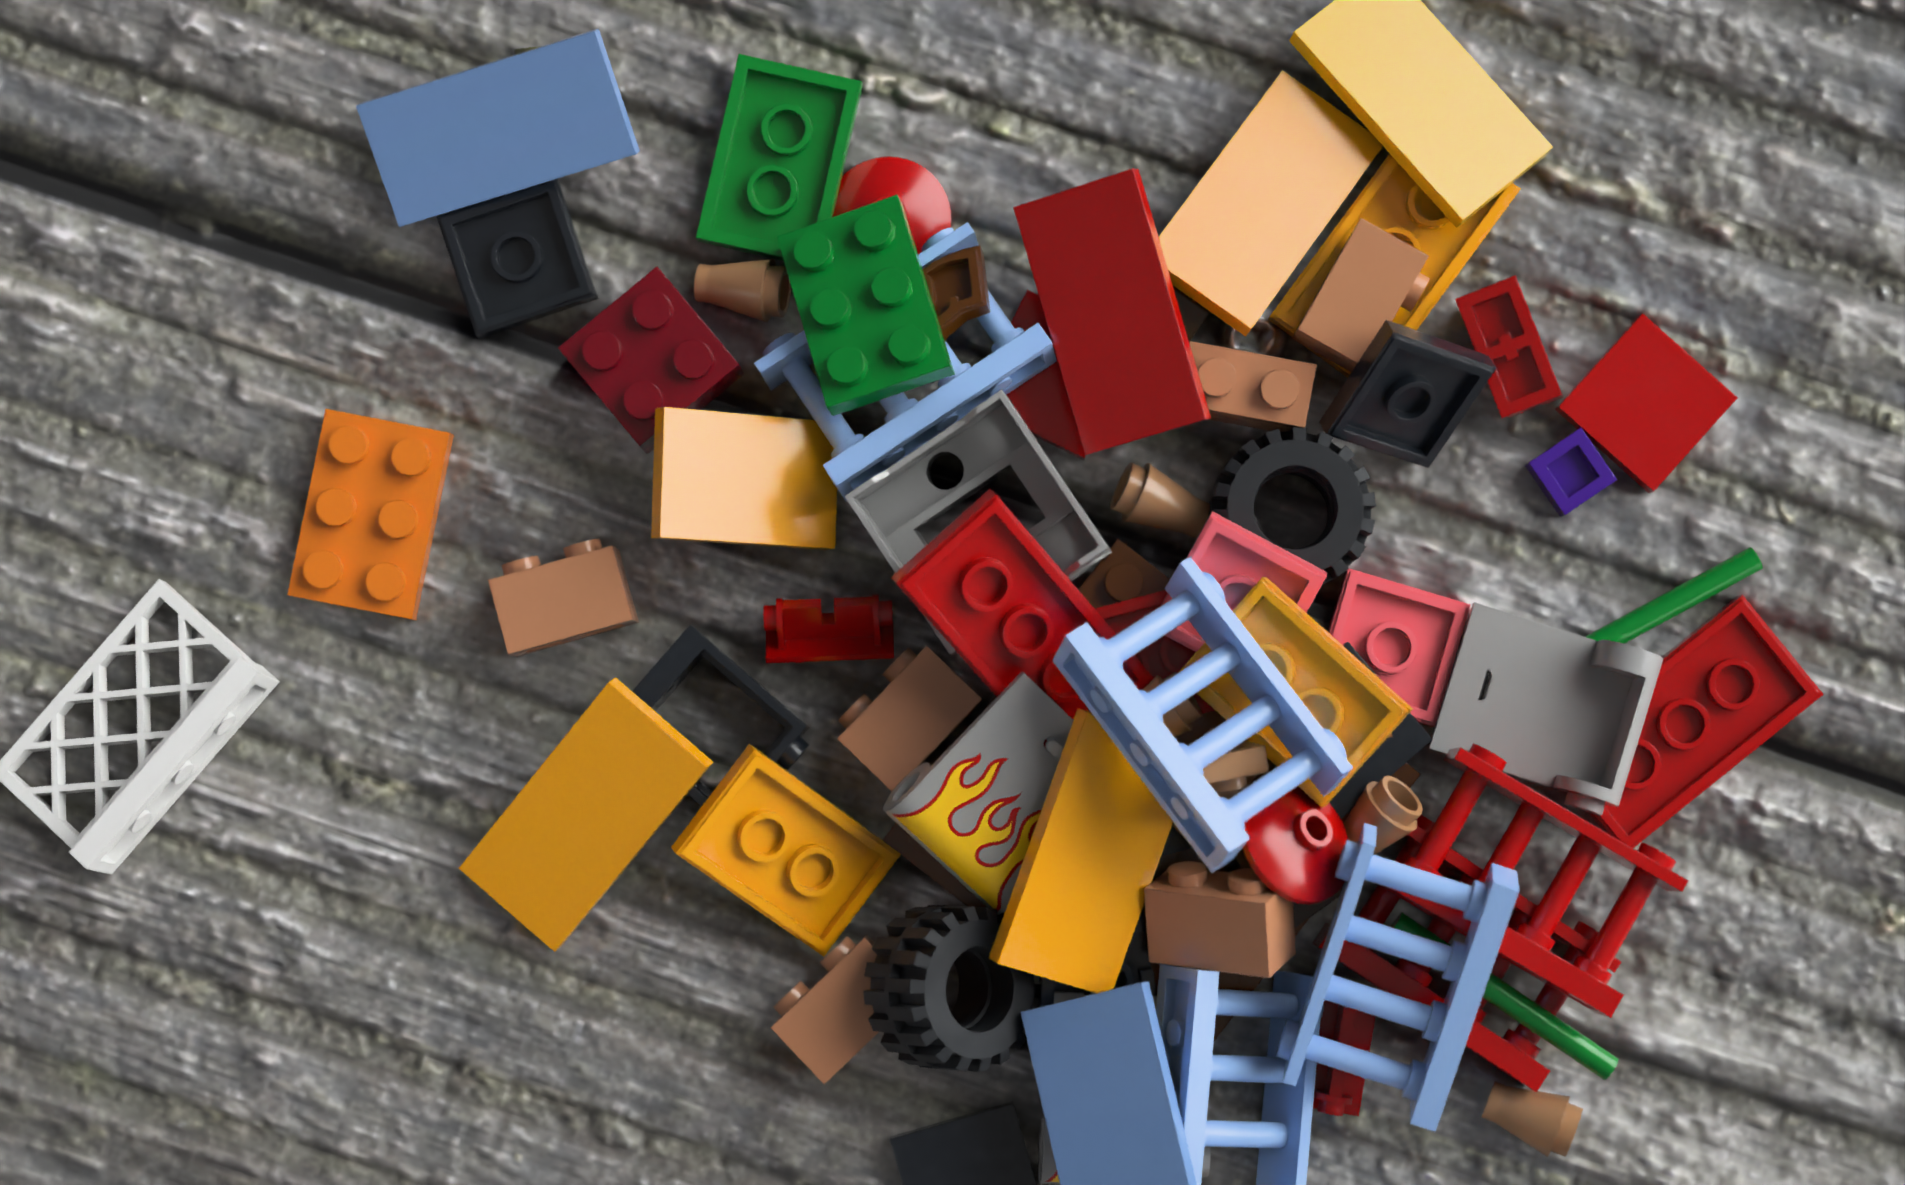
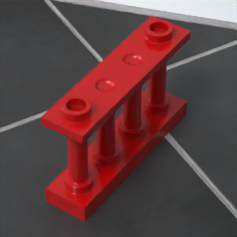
[1375,744,1688,1018]
[1312,815,1621,1092]

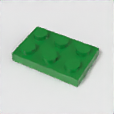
[696,54,863,261]
[777,195,955,416]

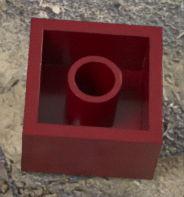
[558,266,744,454]

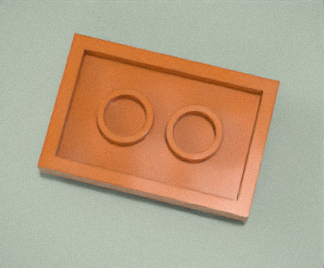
[287,409,454,621]

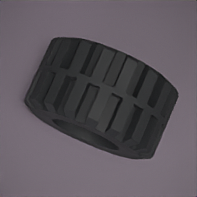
[1208,427,1376,585]
[863,905,1040,1072]

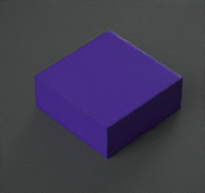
[1525,428,1617,517]

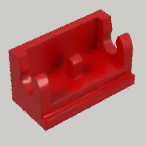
[1455,275,1564,419]

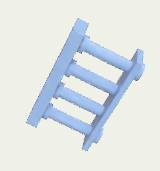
[754,222,1057,501]
[1052,557,1353,873]
[1276,823,1519,1132]
[1156,964,1324,1185]

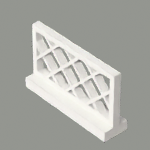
[0,579,280,875]

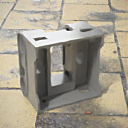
[844,390,1113,656]

